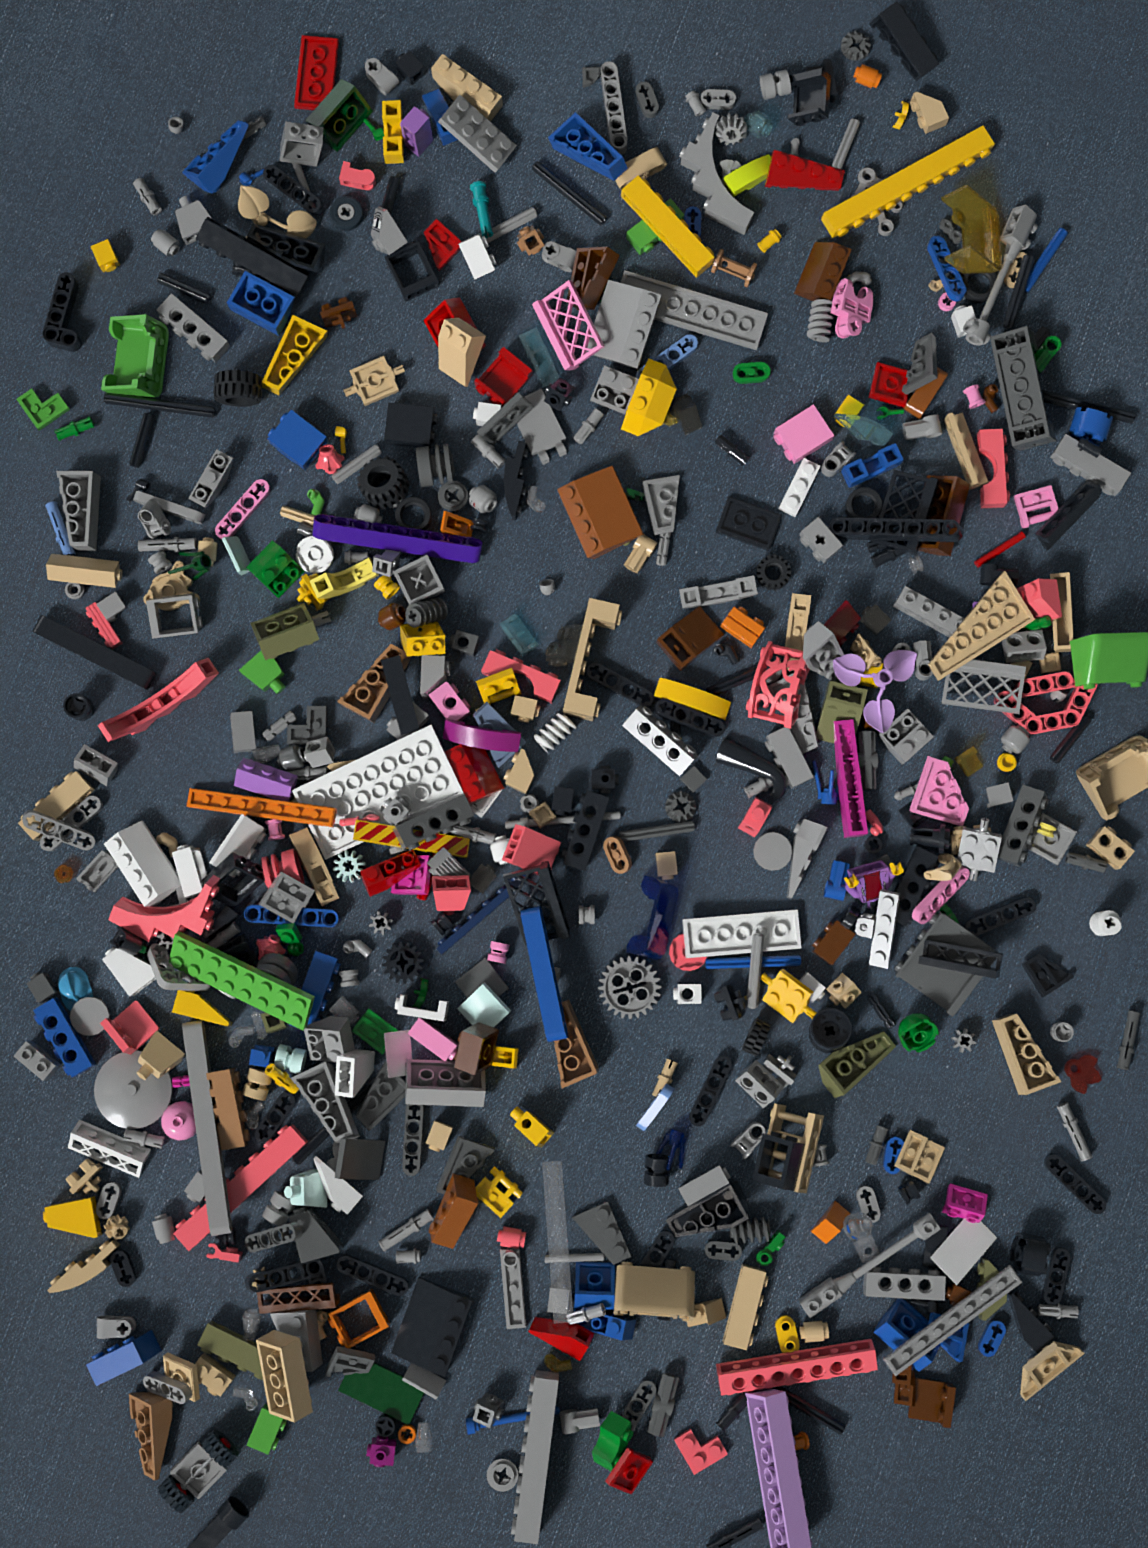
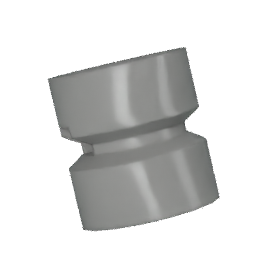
[760,70,791,100]
[262,1190,296,1226]

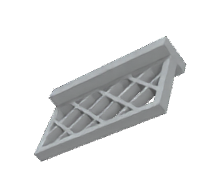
[942,660,1026,714]

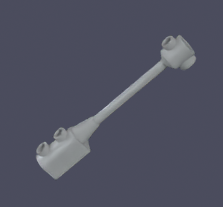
[963,204,1038,346]
[799,1212,941,1318]

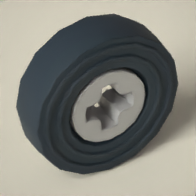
[330,196,363,231]

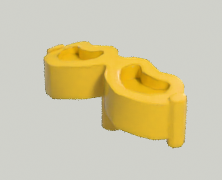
[892,101,909,130]

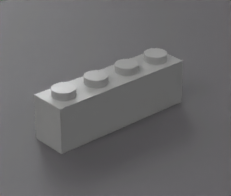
[1050,434,1131,496]

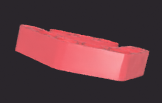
[994,672,1098,735]

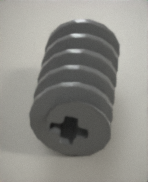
[405,597,448,628]
[730,1217,770,1244]

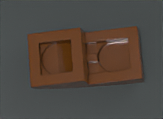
[892,1365,916,1406]

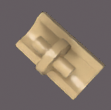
[66,1159,103,1194]

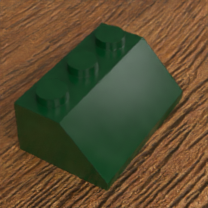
[305,79,373,152]

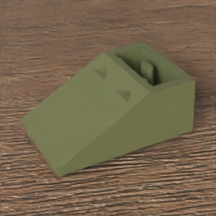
[816,681,868,744]

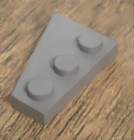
[642,475,680,535]

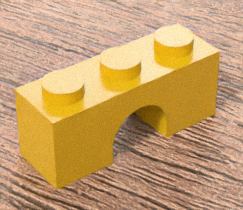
[382,100,404,164]

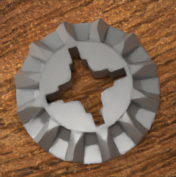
[487,1458,518,1492]

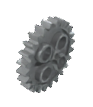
[598,956,661,1019]

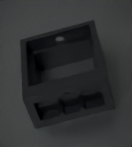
[385,241,439,302]
[202,852,265,908]
[752,1131,805,1191]

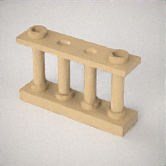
[767,1103,824,1193]

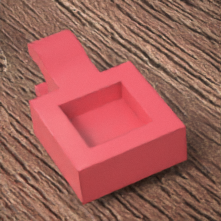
[206,1243,243,1262]

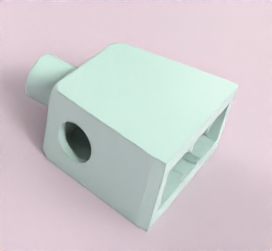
[284,1169,327,1208]

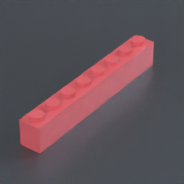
[173,1125,308,1251]

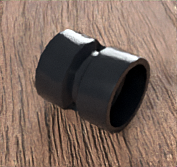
[63,693,94,721]
[644,1153,671,1187]

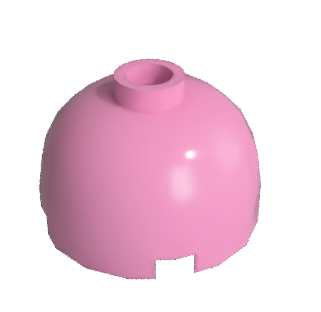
[161,1101,196,1141]

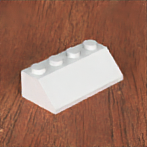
[104,821,181,907]

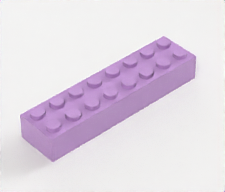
[745,1388,812,1548]

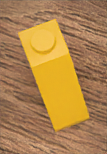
[43,1196,102,1238]

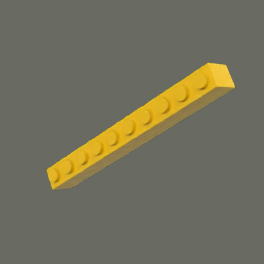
[821,126,995,238]

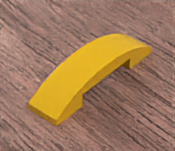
[654,678,731,721]

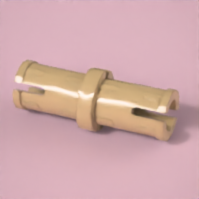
[652,1058,678,1096]

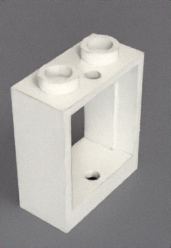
[172,845,207,898]

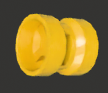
[374,575,400,600]

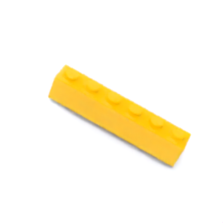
[621,175,714,278]

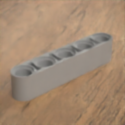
[601,61,627,155]

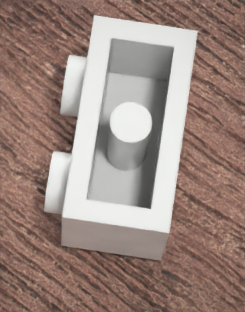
[459,233,497,279]

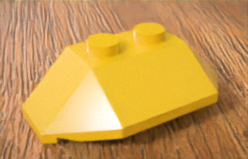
[621,359,677,436]

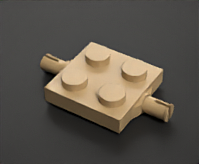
[343,356,405,406]

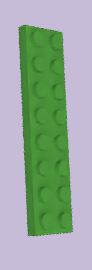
[169,931,315,1030]

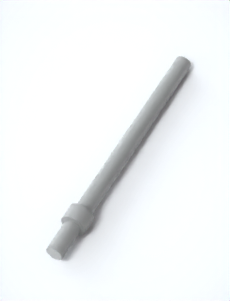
[505,811,620,829]

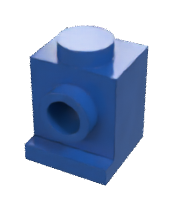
[249,1044,275,1067]

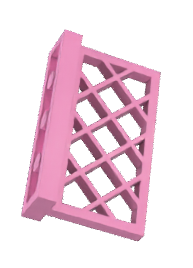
[532,280,605,370]

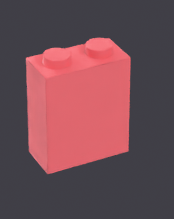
[502,824,561,876]

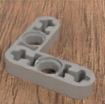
[147,943,210,991]

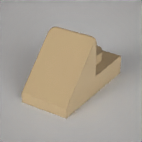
[687,1298,726,1327]

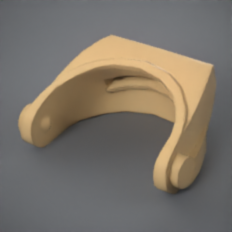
[924,853,962,881]

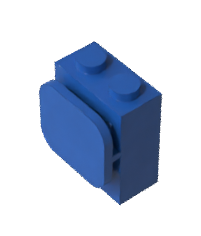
[267,410,329,471]

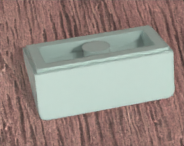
[222,536,251,576]

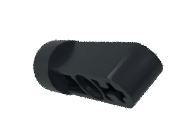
[187,1496,249,1548]

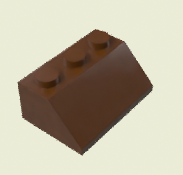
[794,242,852,301]

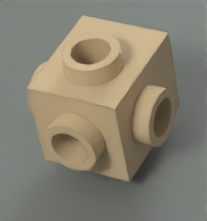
[826,973,862,1009]

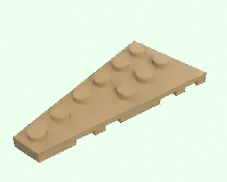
[928,571,1035,680]

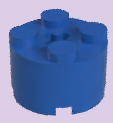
[1069,407,1113,445]

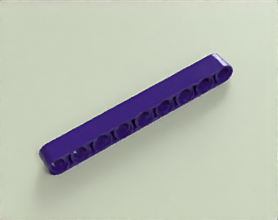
[312,514,483,563]

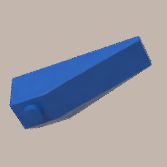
[182,120,249,193]

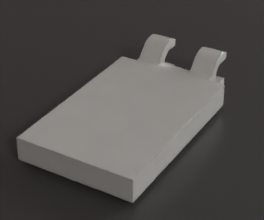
[517,389,567,465]

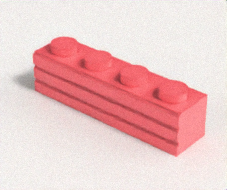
[85,602,122,649]

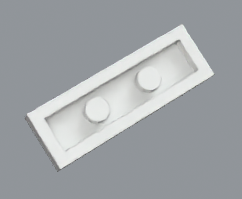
[779,458,820,517]

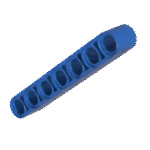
[521,906,568,1042]

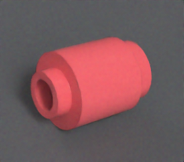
[497,1226,526,1249]

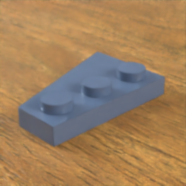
[473,702,526,768]

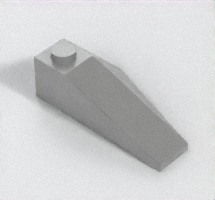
[803,621,844,683]
[787,819,827,899]

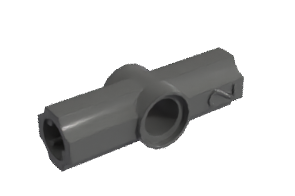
[857,731,878,790]
[647,1373,679,1437]

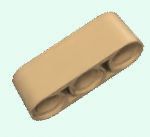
[615,147,667,190]

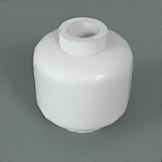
[490,835,510,865]

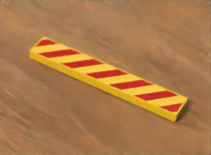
[353,820,470,858]

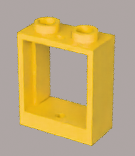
[400,622,446,656]

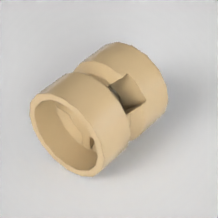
[242,1067,272,1101]

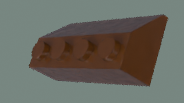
[918,475,970,556]

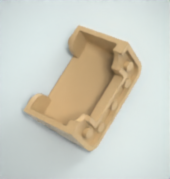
[1076,736,1148,821]
[613,1262,695,1322]

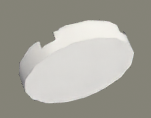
[296,535,334,574]

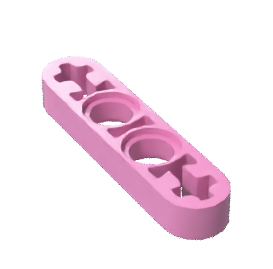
[215,479,270,540]
[912,866,970,924]

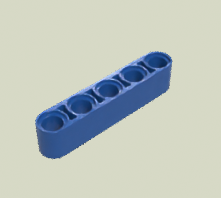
[244,905,341,928]

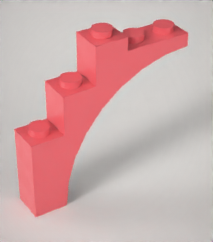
[98,658,219,742]
[108,875,220,942]

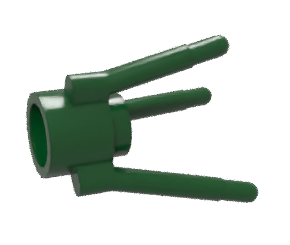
[168,551,212,581]

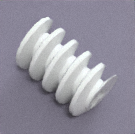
[534,713,577,754]
[1089,910,1122,936]

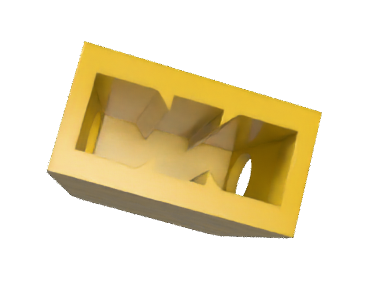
[510,1106,554,1148]

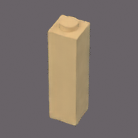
[46,554,122,588]

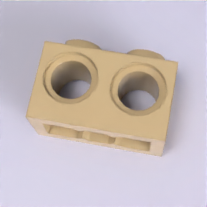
[1086,826,1135,870]

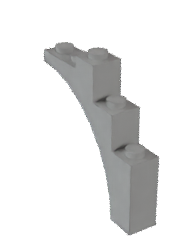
[679,113,754,235]

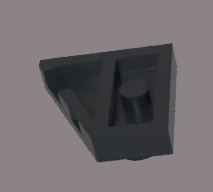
[1021,954,1074,997]

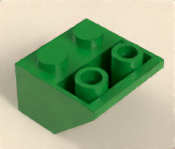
[246,540,305,598]

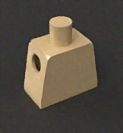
[137,1031,185,1080]

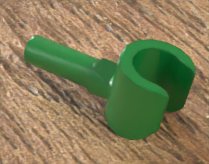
[364,119,384,141]
[876,406,904,420]

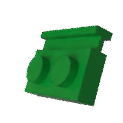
[352,1008,399,1054]

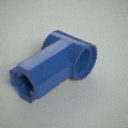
[824,861,850,901]

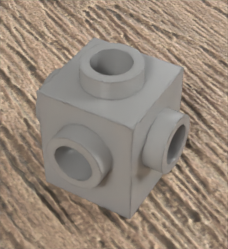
[382,796,411,825]

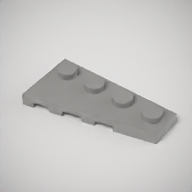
[768,673,819,755]

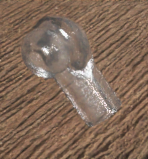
[232,1386,258,1411]

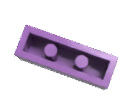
[400,106,433,157]
[234,757,298,802]

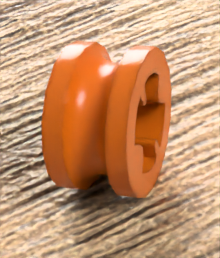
[398,1424,416,1444]

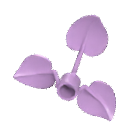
[833,650,917,733]

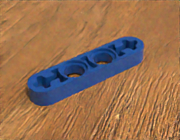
[927,236,966,301]

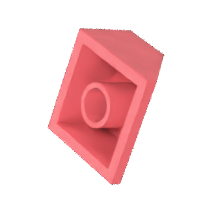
[1017,579,1062,621]

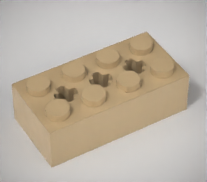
[256,1330,313,1423]

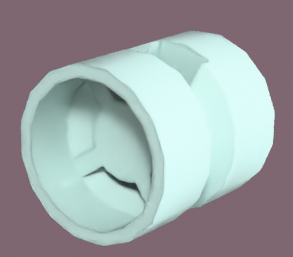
[274,1044,307,1074]

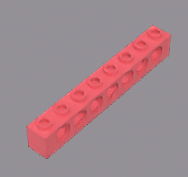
[716,1339,878,1396]

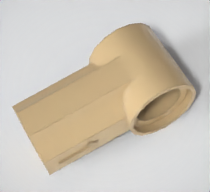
[624,535,658,574]

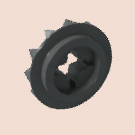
[841,31,871,61]
[438,481,468,512]
[665,791,696,822]

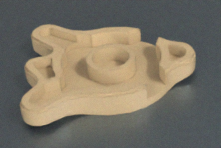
[143,561,200,611]

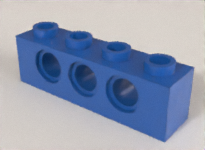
[33,998,97,1077]

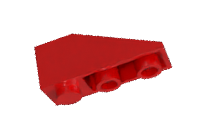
[360,850,421,897]
[528,1317,595,1361]

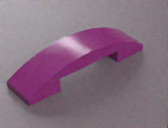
[443,719,521,752]

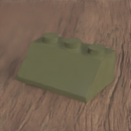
[250,603,319,660]

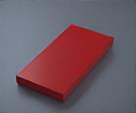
[294,35,339,110]

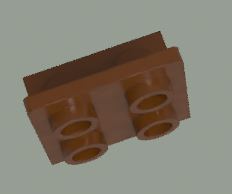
[908,1378,956,1428]

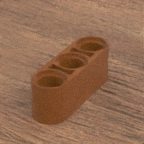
[904,367,948,419]

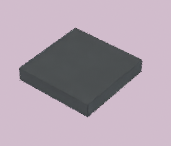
[455,958,509,998]

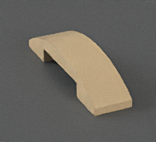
[783,593,811,671]

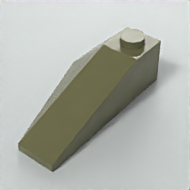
[818,1032,896,1098]

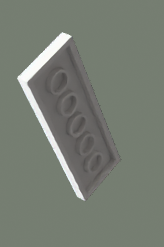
[682,910,801,958]

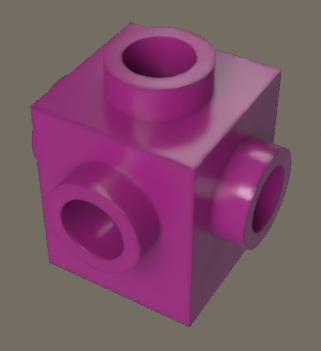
[366,1436,396,1467]

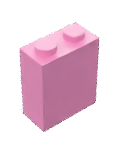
[773,404,834,464]
[407,1017,459,1062]

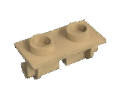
[850,633,882,671]

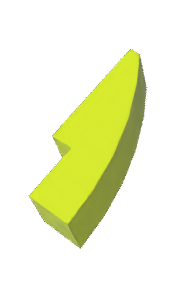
[723,154,771,197]

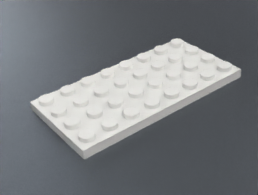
[292,724,464,860]

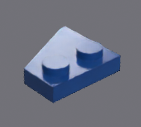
[928,1312,969,1362]

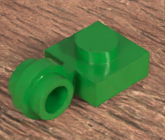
[275,923,304,957]
[756,1230,785,1266]

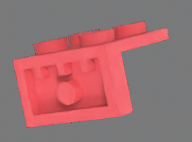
[100,1001,160,1055]

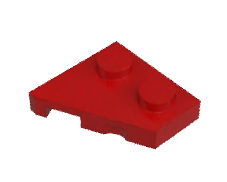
[424,219,462,271]

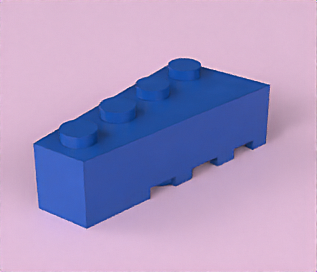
[548,112,628,181]

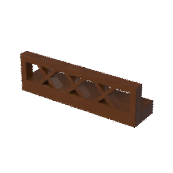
[257,1283,341,1314]

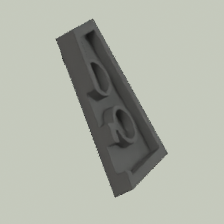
[902,333,938,395]
[436,1136,495,1194]
[572,1201,631,1265]

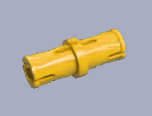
[265,1063,299,1094]

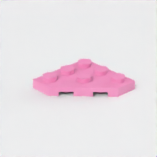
[909,756,969,826]

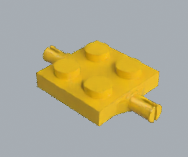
[760,969,817,1023]

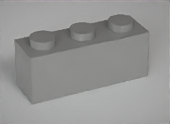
[765,727,813,789]

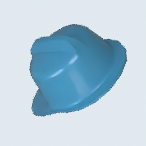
[58,967,93,1011]

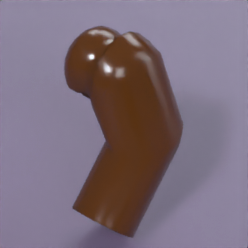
[982,384,999,414]

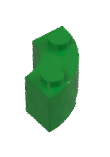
[592,1411,633,1471]

